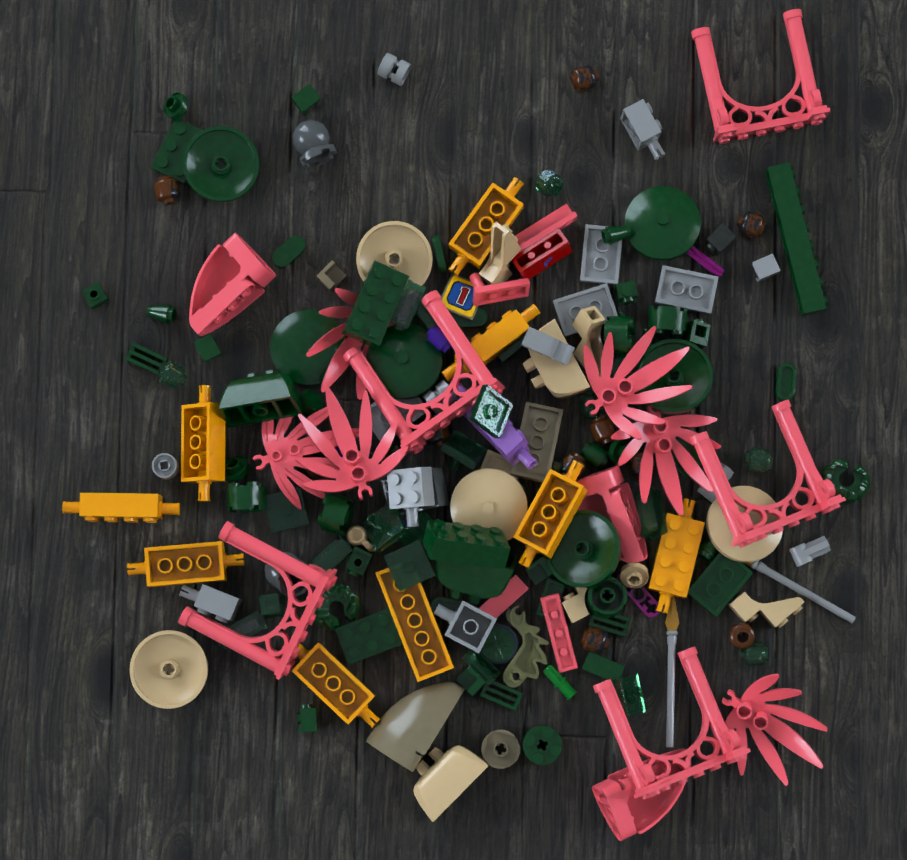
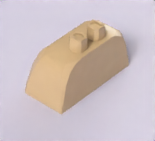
[523,319,591,398]
[413,745,488,822]

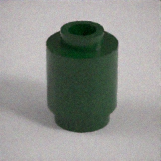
[580,442,610,469]

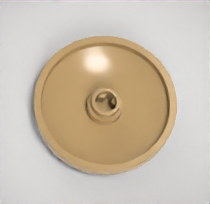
[356,221,433,297]
[450,468,528,541]
[706,486,783,563]
[130,630,208,709]

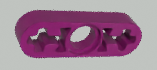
[616,573,659,617]

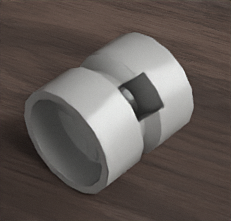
[377,53,411,86]
[422,380,458,415]
[152,453,180,480]

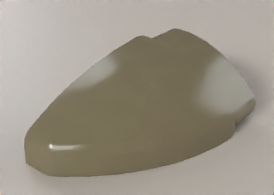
[366,682,465,772]

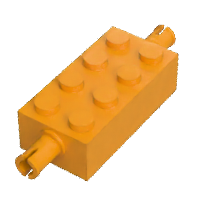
[448,177,524,276]
[441,304,540,382]
[181,385,226,501]
[513,460,588,569]
[62,493,180,523]
[647,498,705,614]
[127,541,245,587]
[292,642,380,728]

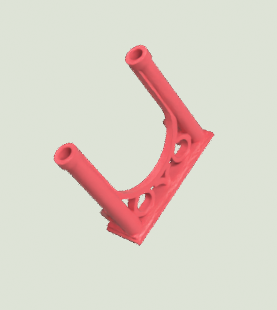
[691,9,830,144]
[343,290,505,454]
[689,399,846,548]
[178,521,338,680]
[593,646,751,800]

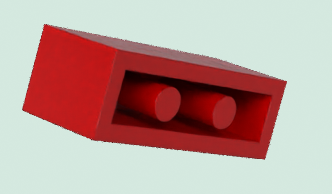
[511,228,572,279]

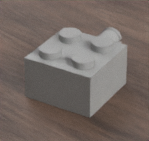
[620,99,666,160]
[387,467,435,527]
[179,584,242,623]
[434,601,497,653]

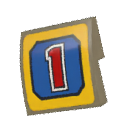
[441,273,480,321]

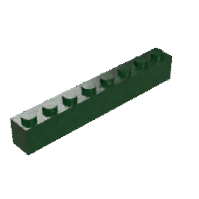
[765,162,828,316]

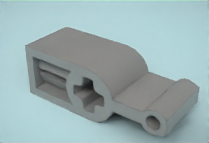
[521,327,575,365]

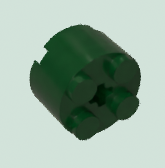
[648,306,688,335]
[604,316,636,355]
[227,482,267,513]
[317,493,355,537]
[586,576,627,619]
[522,725,562,765]

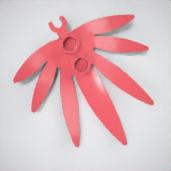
[306,288,394,400]
[583,326,692,440]
[295,386,408,500]
[253,403,359,510]
[611,405,721,515]
[717,674,828,786]

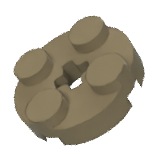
[481,729,520,769]

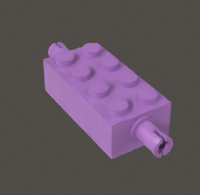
[457,383,537,469]

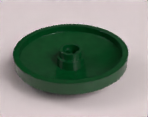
[183,126,259,202]
[624,186,701,261]
[270,309,346,386]
[366,323,443,400]
[636,339,713,414]
[545,510,621,588]

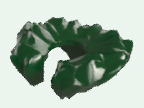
[821,459,870,504]
[314,584,360,630]

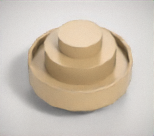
[620,562,649,588]

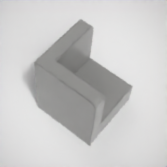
[752,254,781,283]

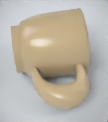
[347,525,375,552]

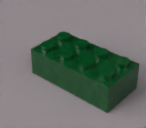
[341,260,410,349]
[422,520,511,569]

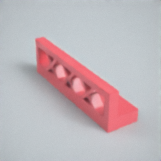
[515,203,578,255]

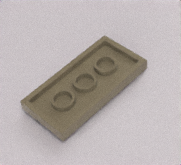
[511,402,564,483]

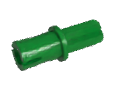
[543,665,577,700]

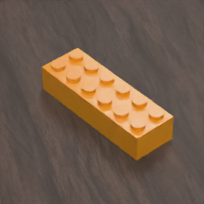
[376,559,454,682]

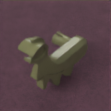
[502,606,549,687]

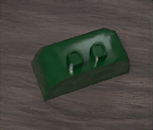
[218,370,303,428]
[436,552,517,605]

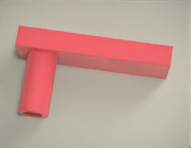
[469,273,530,306]

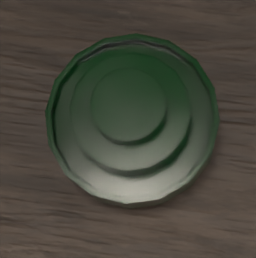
[164,92,188,120]
[609,439,631,466]
[225,456,250,481]

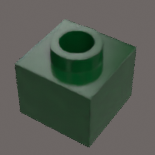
[81,282,110,310]

